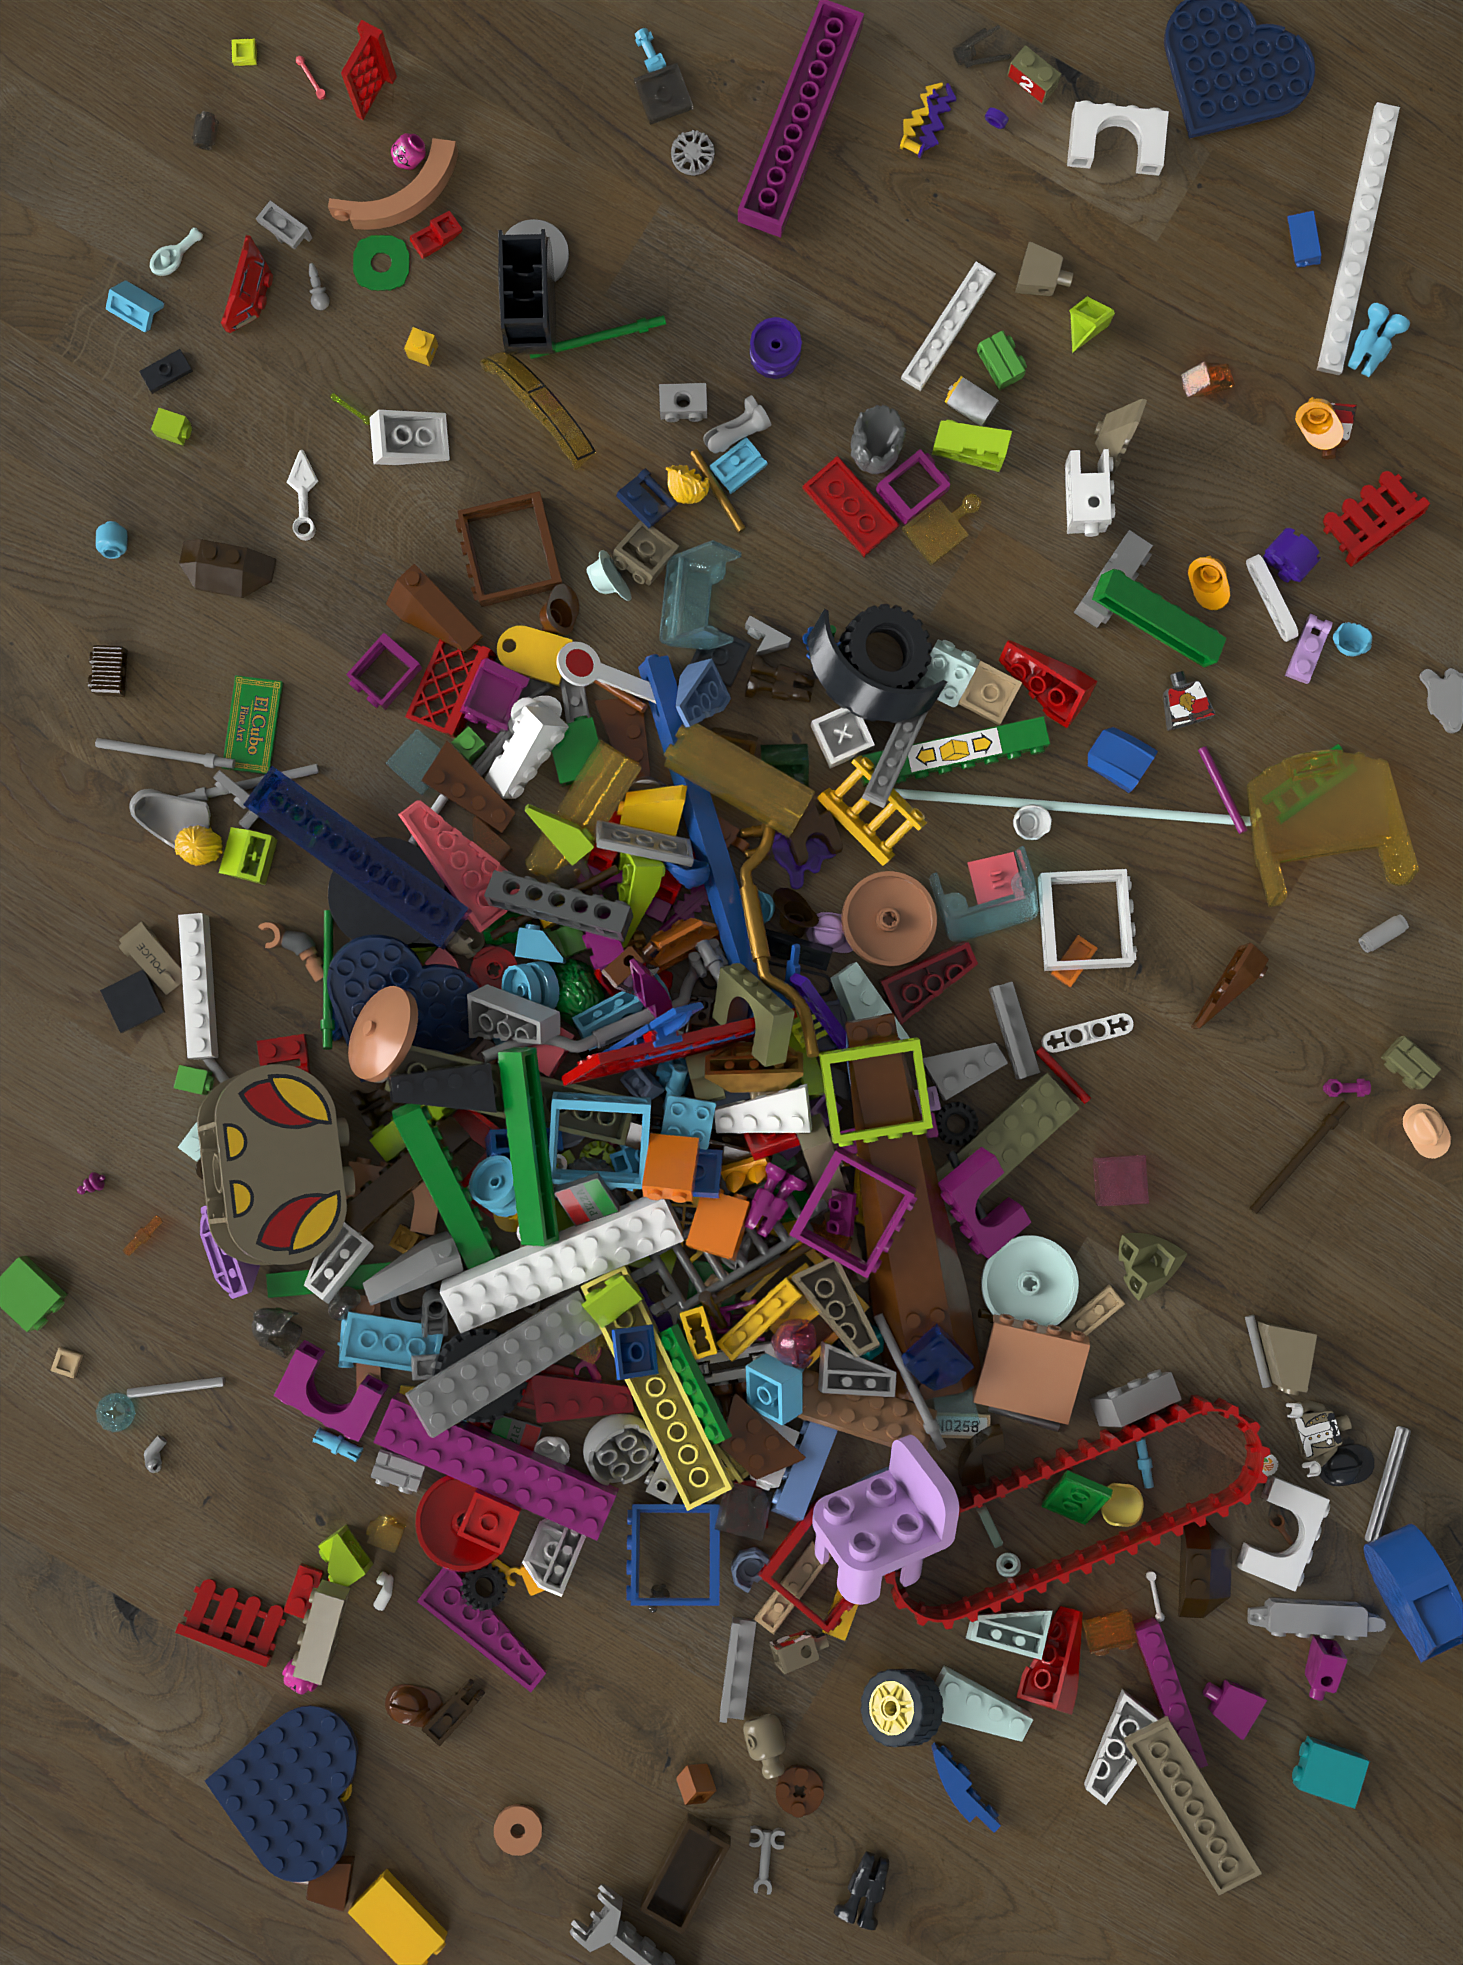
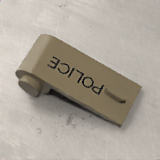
[119,921,183,995]

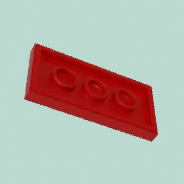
[802,456,900,557]

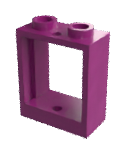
[876,449,951,526]
[346,633,422,710]

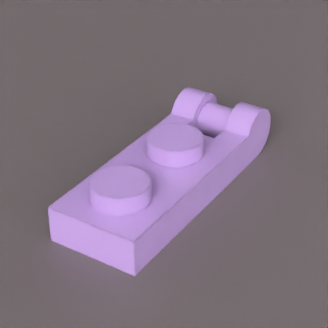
[1285,614,1333,684]

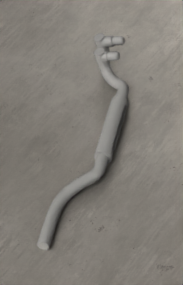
[482,939,728,1063]

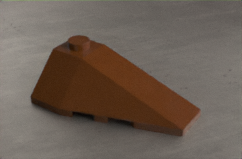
[386,564,483,653]
[1191,943,1269,1029]

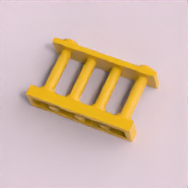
[817,755,927,866]

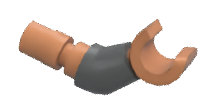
[258,922,323,983]

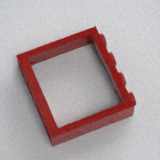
[757,1497,855,1633]

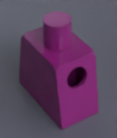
[1305,1635,1348,1701]
[1202,1679,1267,1740]

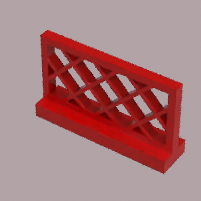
[341,20,397,120]
[405,639,497,739]

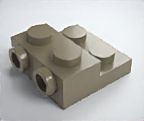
[611,520,679,586]

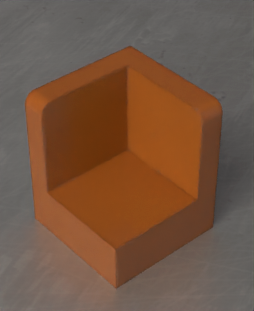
[677,1764,717,1805]

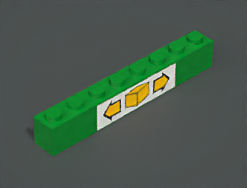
[861,716,1050,787]

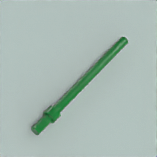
[530,315,666,359]
[320,910,335,1050]

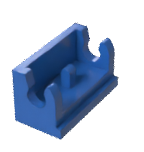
[1287,211,1321,267]

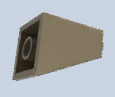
[1257,1321,1317,1395]

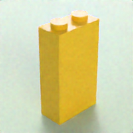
[348,1869,448,1965]

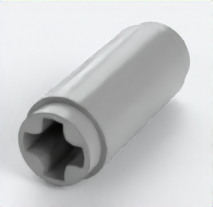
[1359,914,1409,953]

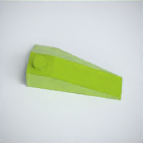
[617,852,665,947]

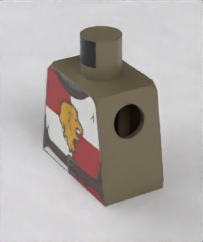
[769,1630,829,1674]

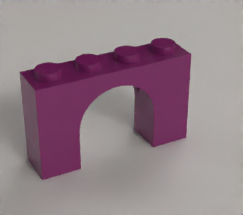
[938,1147,1031,1259]
[274,1340,389,1442]

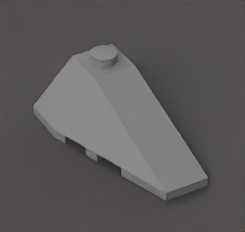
[363,1231,463,1305]

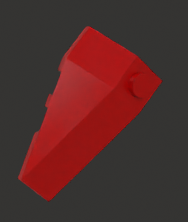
[999,640,1098,728]
[1016,1606,1083,1715]

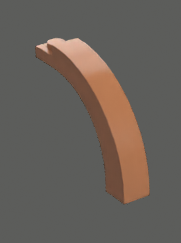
[328,138,459,230]

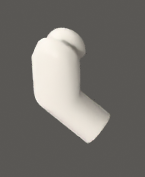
[373,1572,394,1611]

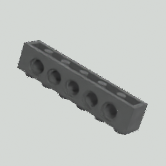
[484,870,633,942]

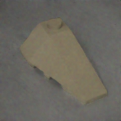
[1094,398,1147,474]

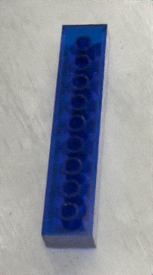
[243,766,472,950]

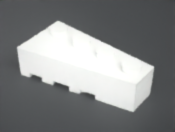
[484,706,569,799]

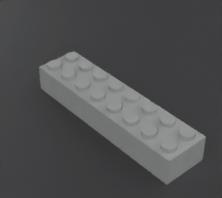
[405,1291,602,1438]

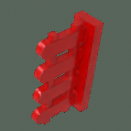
[1323,471,1430,567]
[175,1579,286,1667]

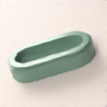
[975,1503,1003,1548]

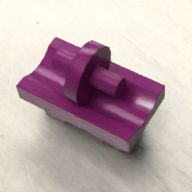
[826,1188,859,1237]

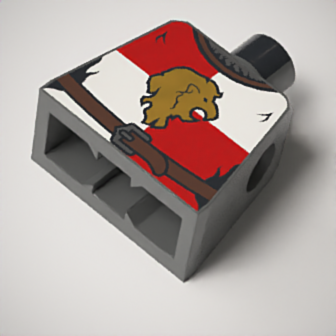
[1163,671,1215,731]

